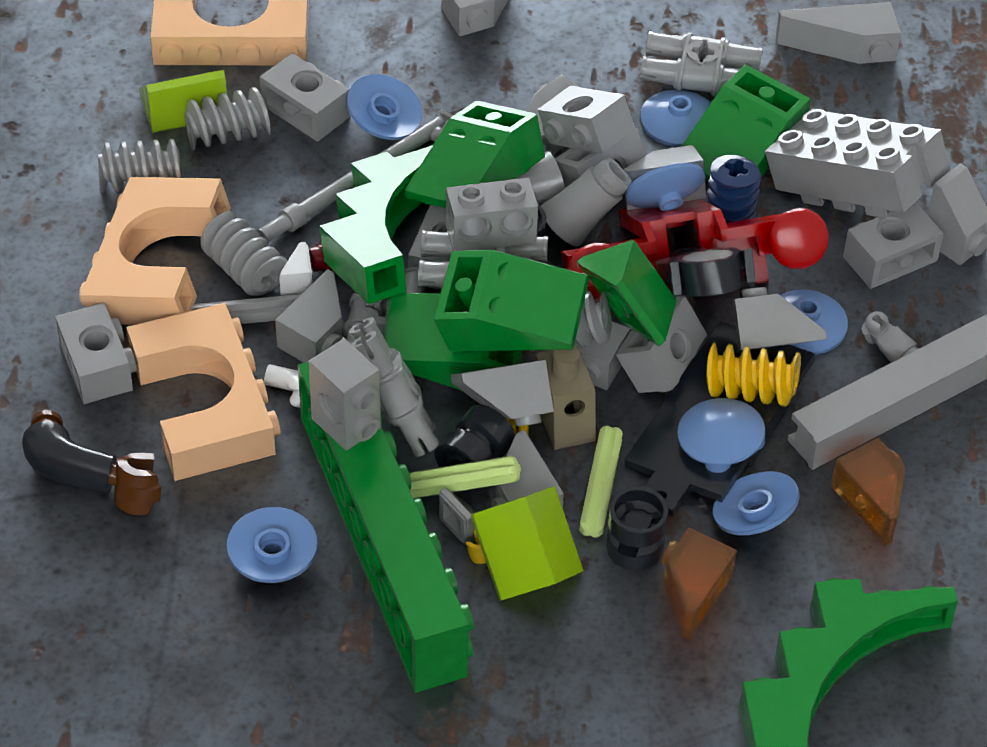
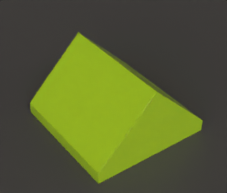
[139,70,227,133]
[471,486,584,601]

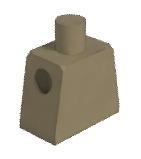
[534,346,596,450]

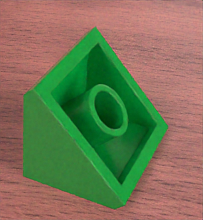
[577,240,677,347]

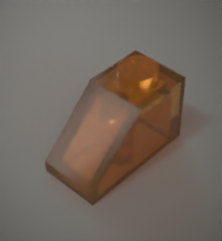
[831,438,905,546]
[662,527,737,640]

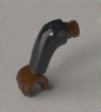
[22,410,161,515]

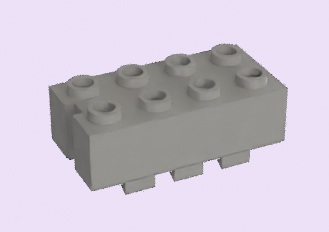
[765,109,950,218]

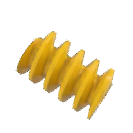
[706,342,801,407]

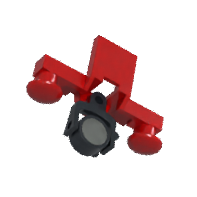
[561,199,829,310]

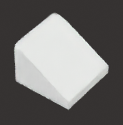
[279,242,312,296]

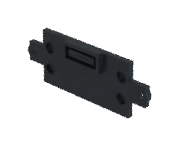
[624,321,815,517]

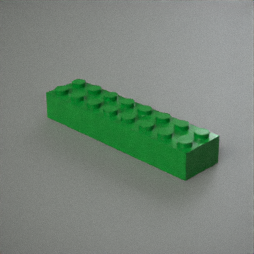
[298,361,474,693]

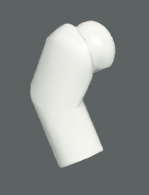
[264,364,300,408]

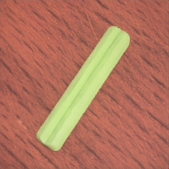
[579,425,623,538]
[409,456,521,499]

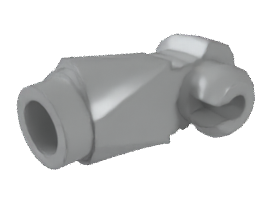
[861,311,919,363]

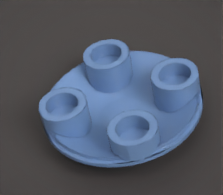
[677,398,765,473]

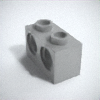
[446,178,538,251]

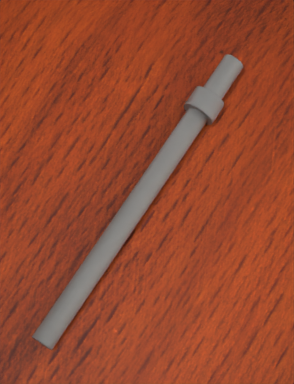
[257,117,445,242]

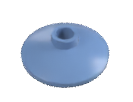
[346,74,423,140]
[640,90,711,147]
[625,163,705,211]
[780,290,848,355]
[713,471,800,535]
[227,507,318,583]

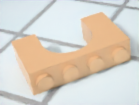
[150,0,309,66]
[79,177,231,325]
[126,303,281,481]

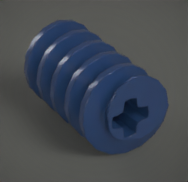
[707,155,761,223]

